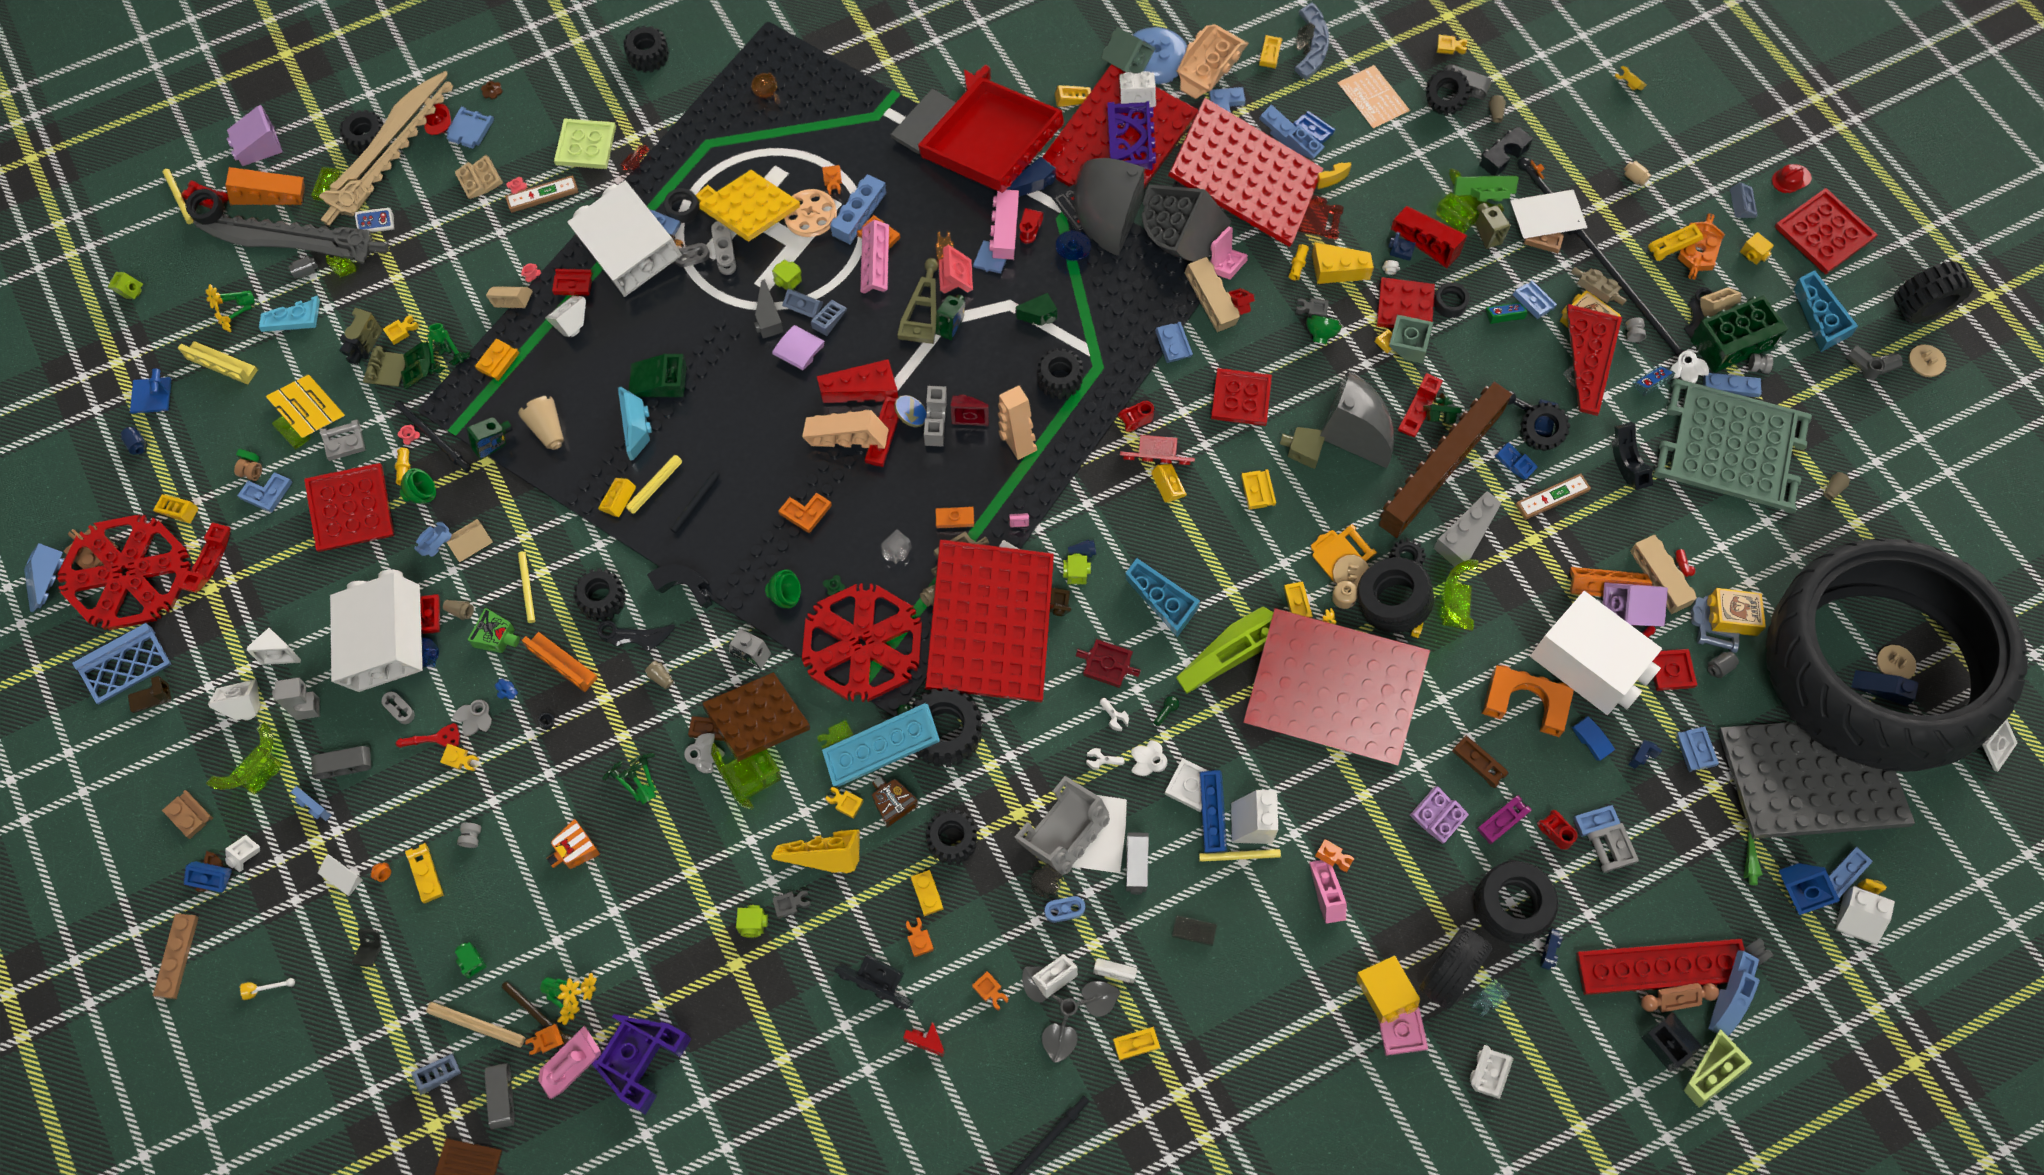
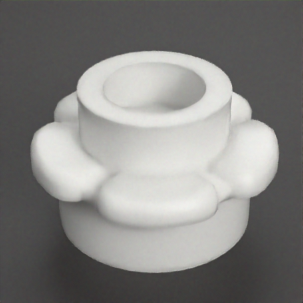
[1382,260,1400,275]

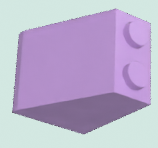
[227,105,283,166]
[1603,583,1668,626]

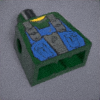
[936,295,966,340]
[466,418,513,460]

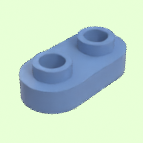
[1044,896,1085,923]

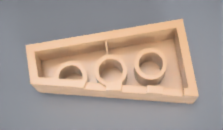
[998,386,1037,460]
[802,410,888,449]

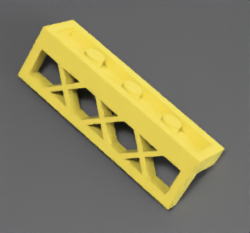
[178,341,258,385]

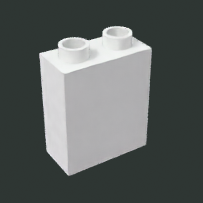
[568,180,682,297]
[330,570,423,692]
[1530,591,1662,716]

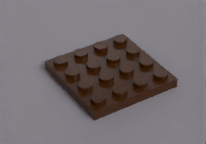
[702,672,810,762]

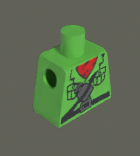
[468,608,520,653]

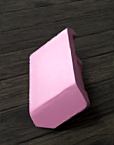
[538,1026,601,1099]

